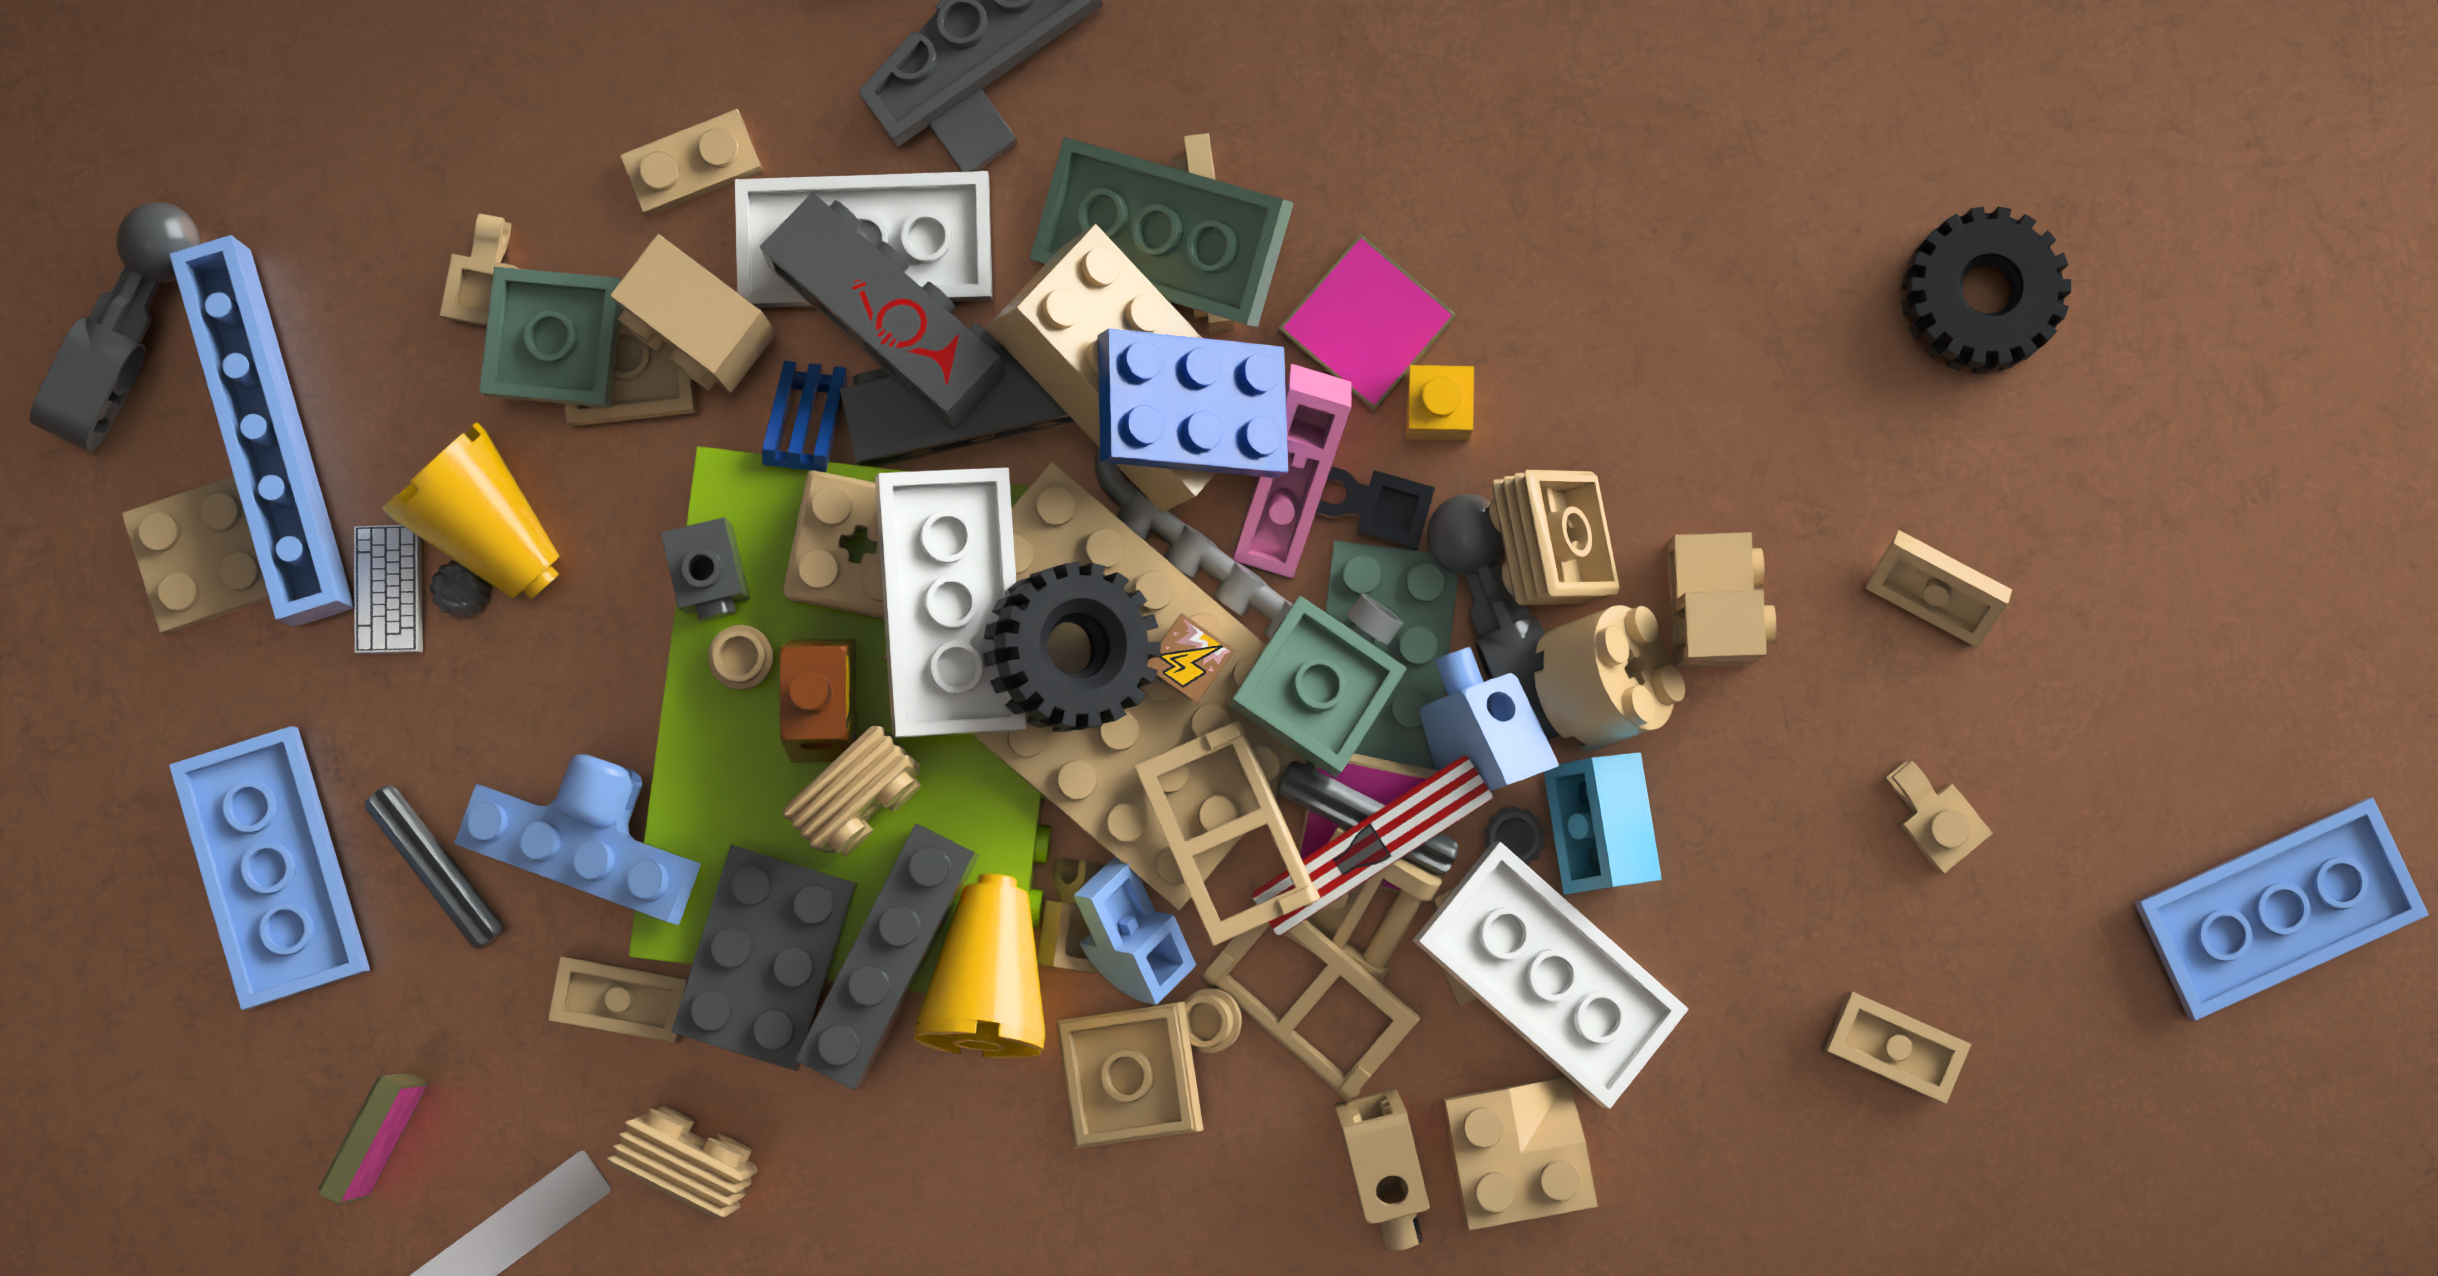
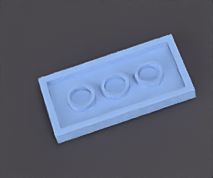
[169,726,370,1010]
[2135,798,2429,1021]

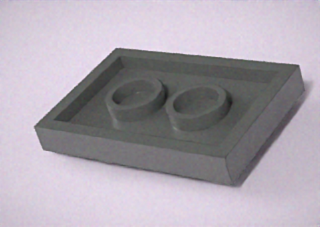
[671,845,857,1071]

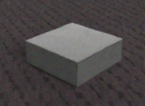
[929,89,1018,172]

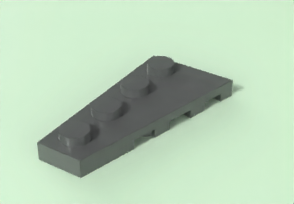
[858,0,1103,147]

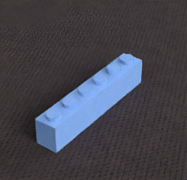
[170,235,354,627]

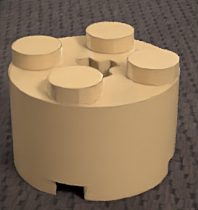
[1534,605,1685,751]

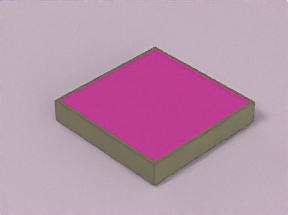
[1278,233,1457,413]
[318,1073,429,1205]

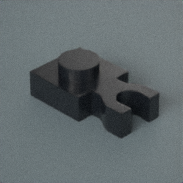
[1315,466,1435,550]

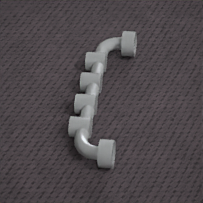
[1095,448,1403,645]

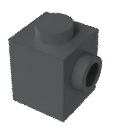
[661,517,750,621]

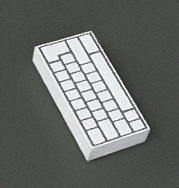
[354,525,423,655]

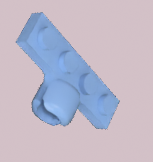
[454,754,701,925]

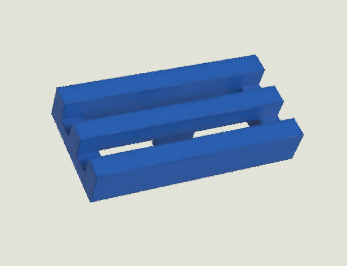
[762,361,847,472]

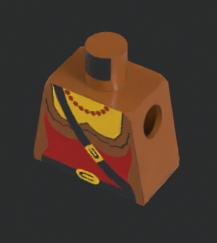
[780,639,857,763]

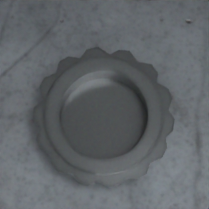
[429,560,492,620]
[1484,807,1546,865]

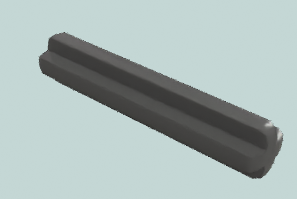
[1278,761,1458,875]
[365,785,503,949]

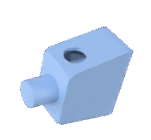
[1420,647,1559,791]

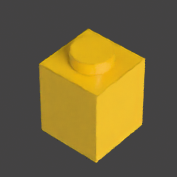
[1405,365,1474,441]

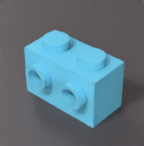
[1544,753,1662,895]

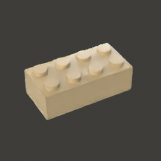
[986,224,1216,513]

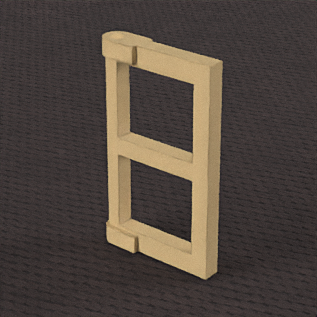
[1134,719,1320,946]
[1201,920,1421,1103]

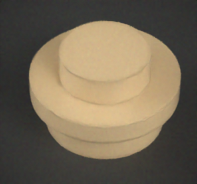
[708,625,774,690]
[1184,988,1242,1053]

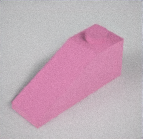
[1233,364,1352,578]

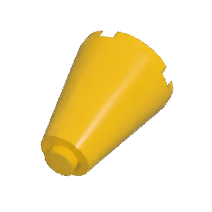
[382,422,559,600]
[914,874,1046,1059]

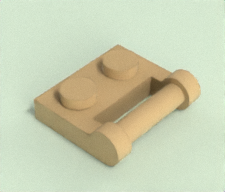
[1283,825,1442,984]

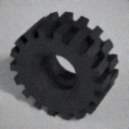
[1901,206,2071,374]
[983,562,1161,732]

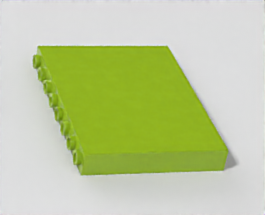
[629,446,1052,993]

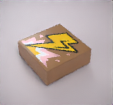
[1147,613,1235,705]

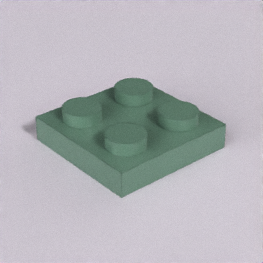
[479,267,622,408]
[1227,596,1407,778]

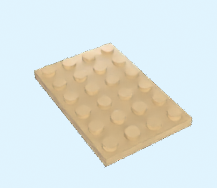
[883,462,1307,911]

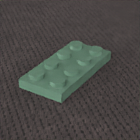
[1030,137,1294,327]
[1307,540,1458,770]

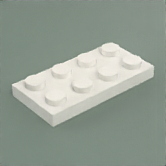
[735,171,993,308]
[875,468,1026,738]
[1412,842,1689,1109]

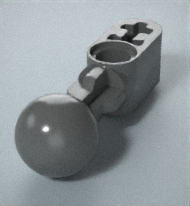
[30,202,200,452]
[1427,494,1560,740]

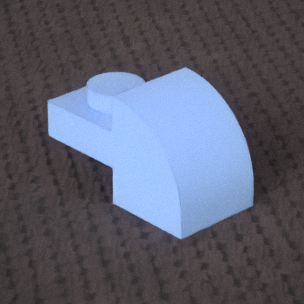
[1073,857,1196,1005]

